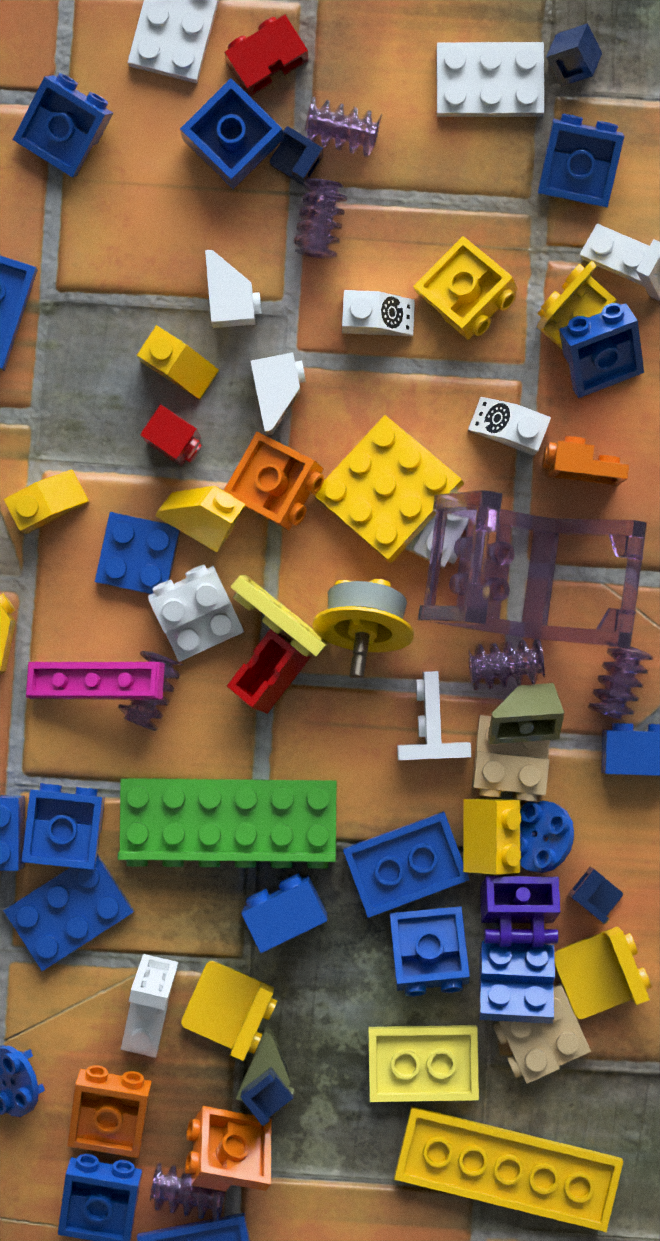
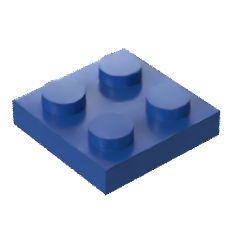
[95,512,180,594]

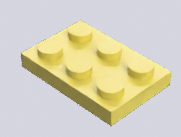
[231,575,329,657]
[368,1025,479,1102]

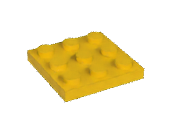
[313,415,464,563]

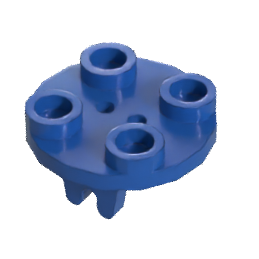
[520,801,574,873]
[0,1045,45,1117]

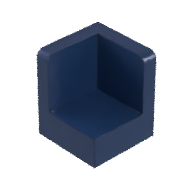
[546,23,602,86]
[269,126,323,186]
[568,866,623,924]
[240,1067,293,1126]

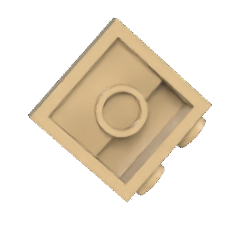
[472,715,550,801]
[493,983,591,1084]

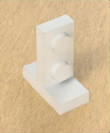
[580,224,660,301]
[397,671,471,760]
[121,954,178,1058]

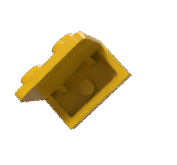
[536,261,617,349]
[554,927,652,1019]
[181,960,278,1061]

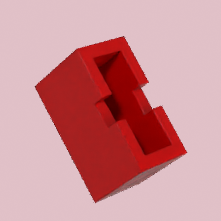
[224,14,308,97]
[140,404,202,467]
[227,629,311,714]

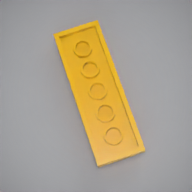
[394,1106,623,1232]

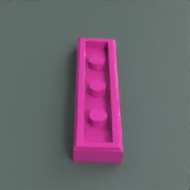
[26,662,165,700]

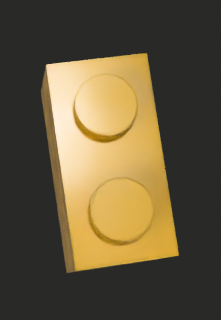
[463,798,521,875]

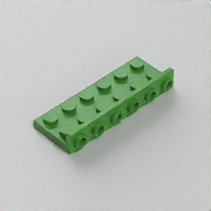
[118,778,337,868]

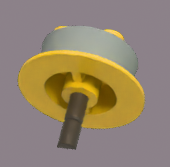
[312,579,414,678]

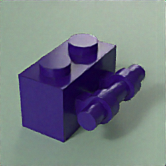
[480,876,561,947]

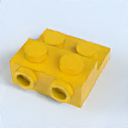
[413,236,518,340]

